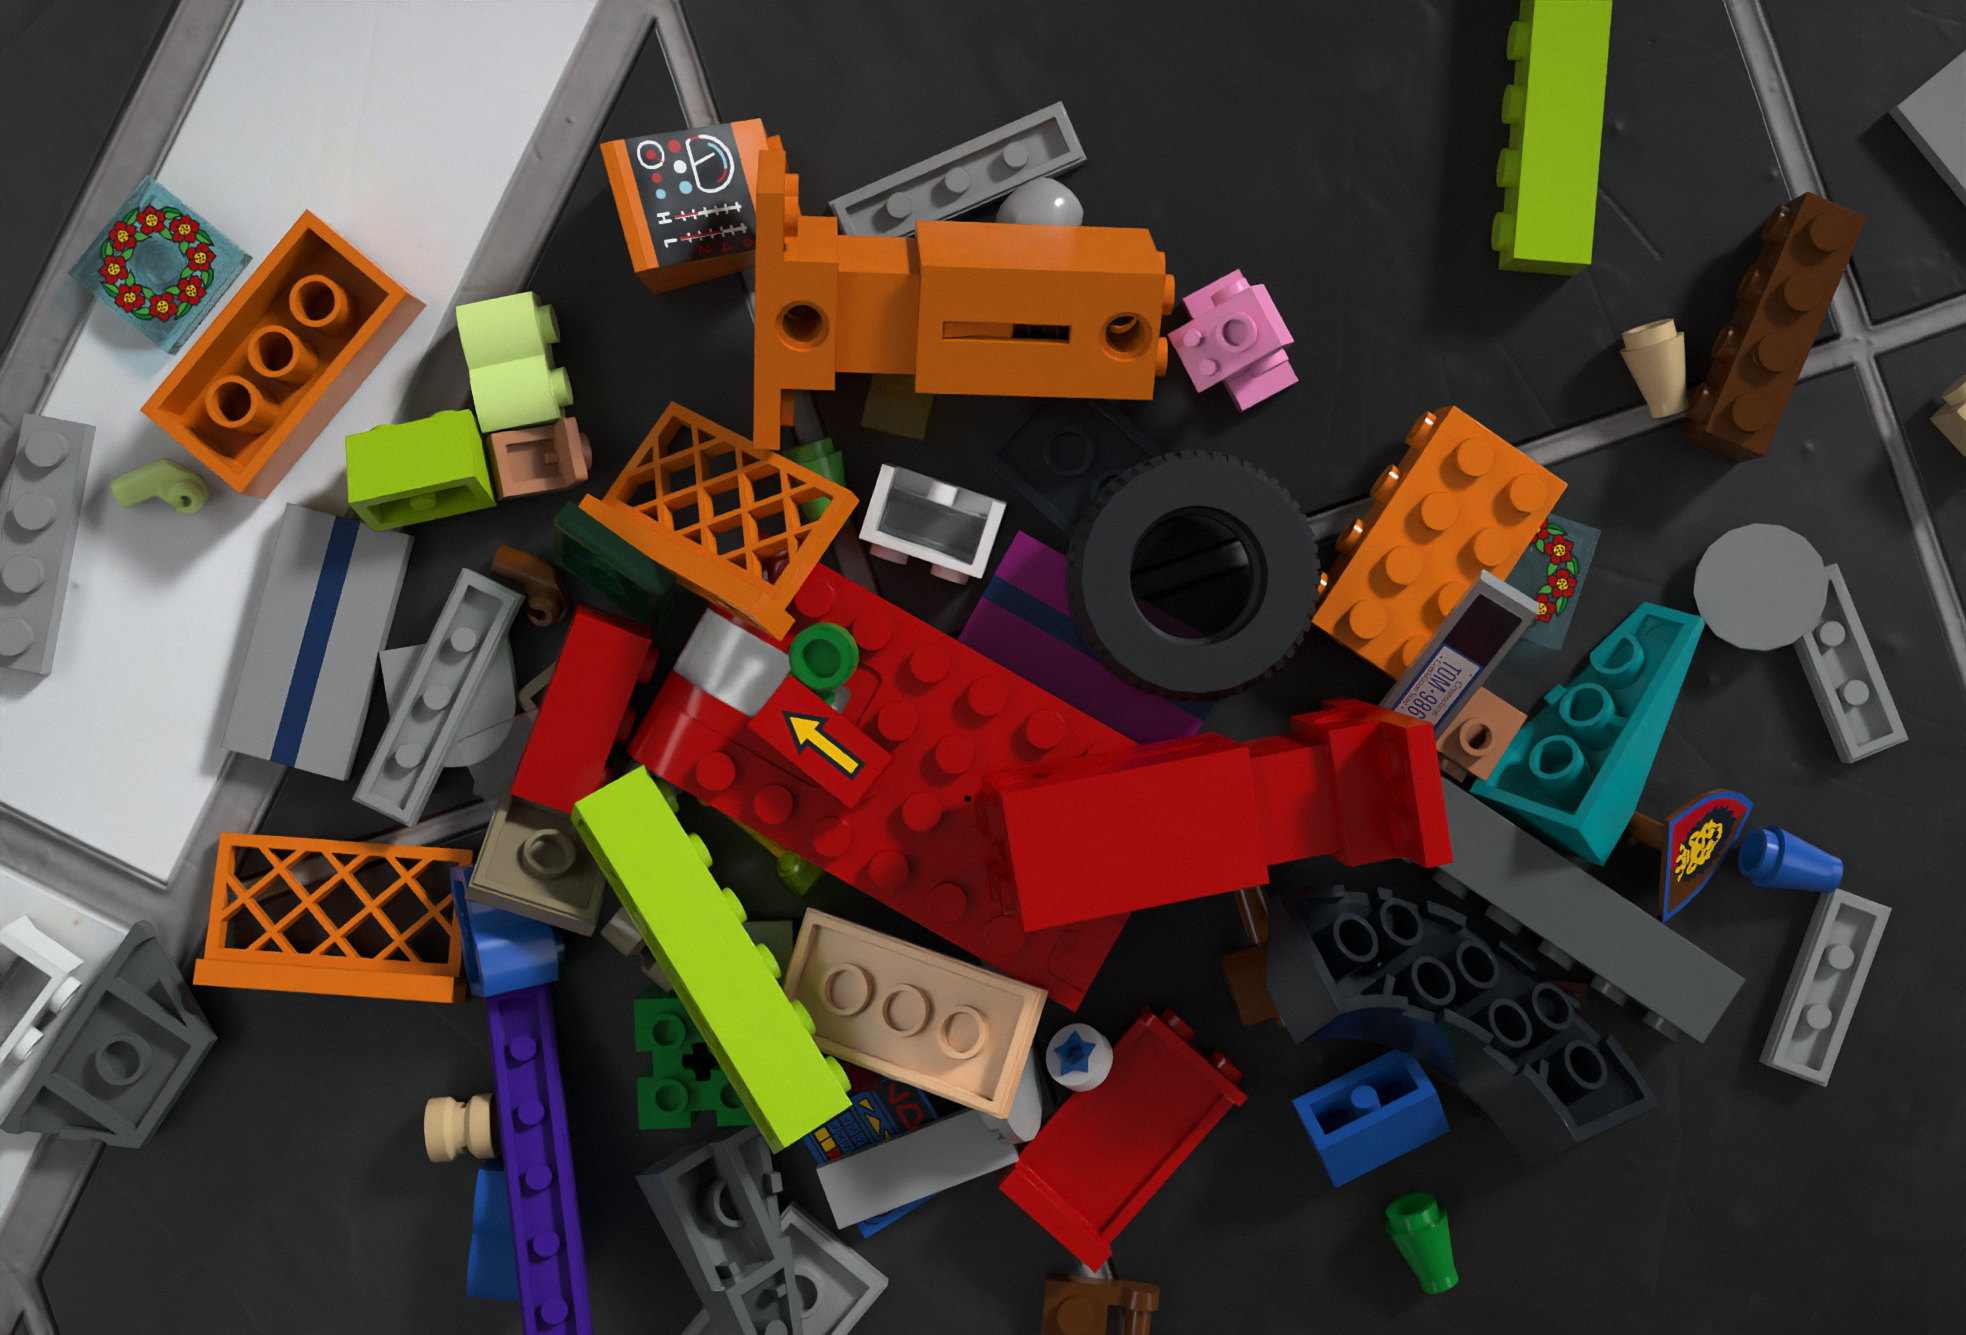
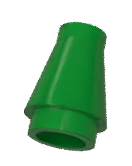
[1385,1191,1459,1294]

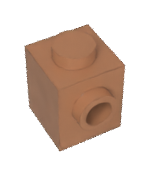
[1436,686,1528,783]

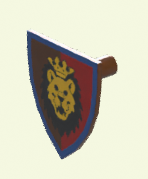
[1623,788,1754,924]

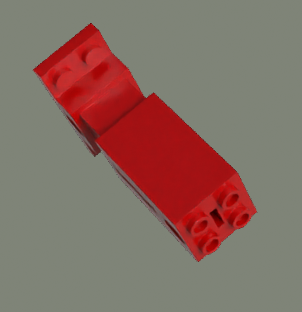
[973,696,1454,933]

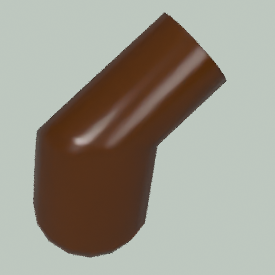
[491,544,569,628]

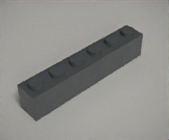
[1398,776,1746,1044]

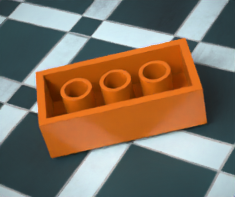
[140,209,427,499]

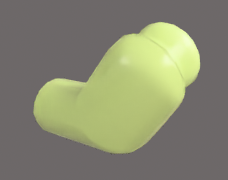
[111,458,209,515]

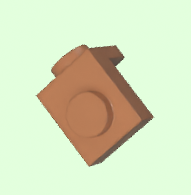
[485,417,592,501]

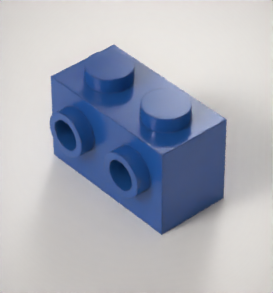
[1292,1049,1450,1188]

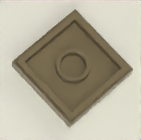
[464,782,609,937]

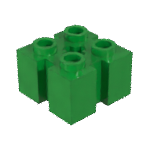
[634,988,756,1130]

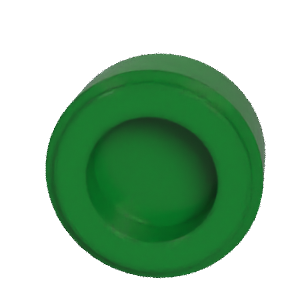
[789,622,859,692]

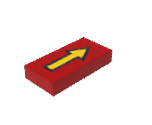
[747,674,895,812]

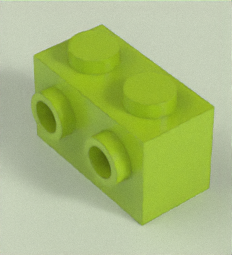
[345,409,497,533]

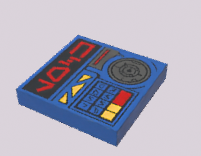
[802,1075,945,1239]

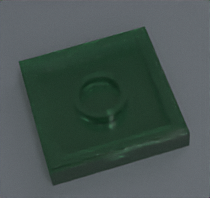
[554,501,677,632]

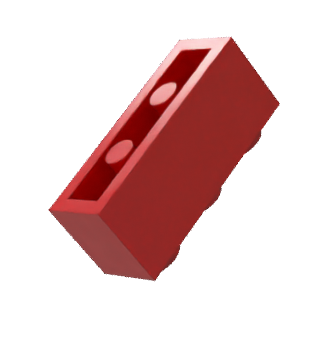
[510,601,660,814]

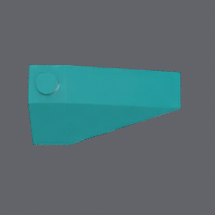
[1469,602,1705,867]

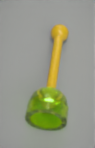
[697,798,827,901]

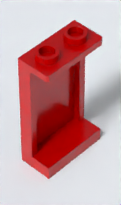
[998,1003,1249,1273]

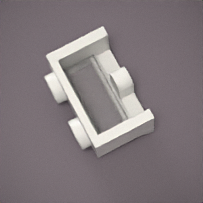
[859,463,1008,585]
[0,915,84,1070]

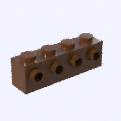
[1680,192,1867,463]

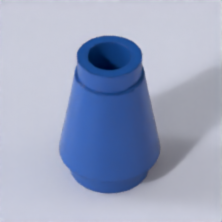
[1738,825,1843,894]

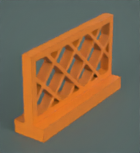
[573,401,860,642]
[193,832,477,1004]

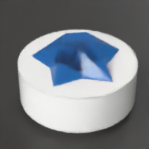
[1046,1023,1113,1092]

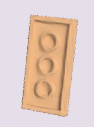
[781,907,1049,1119]

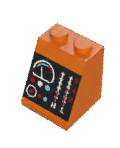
[600,118,802,295]

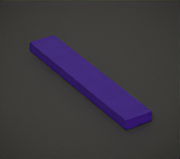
[485,982,594,1335]

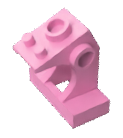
[1167,269,1299,413]

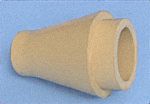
[1620,319,1689,418]

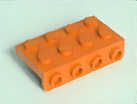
[1310,405,1568,681]

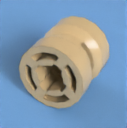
[424,1092,502,1163]

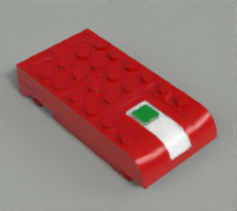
[626,528,1140,1012]

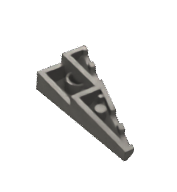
[635,1125,803,1335]

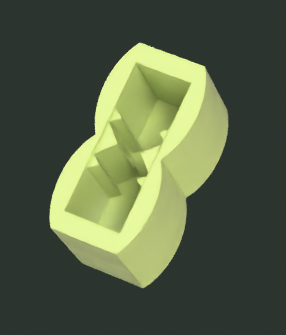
[456,291,573,435]

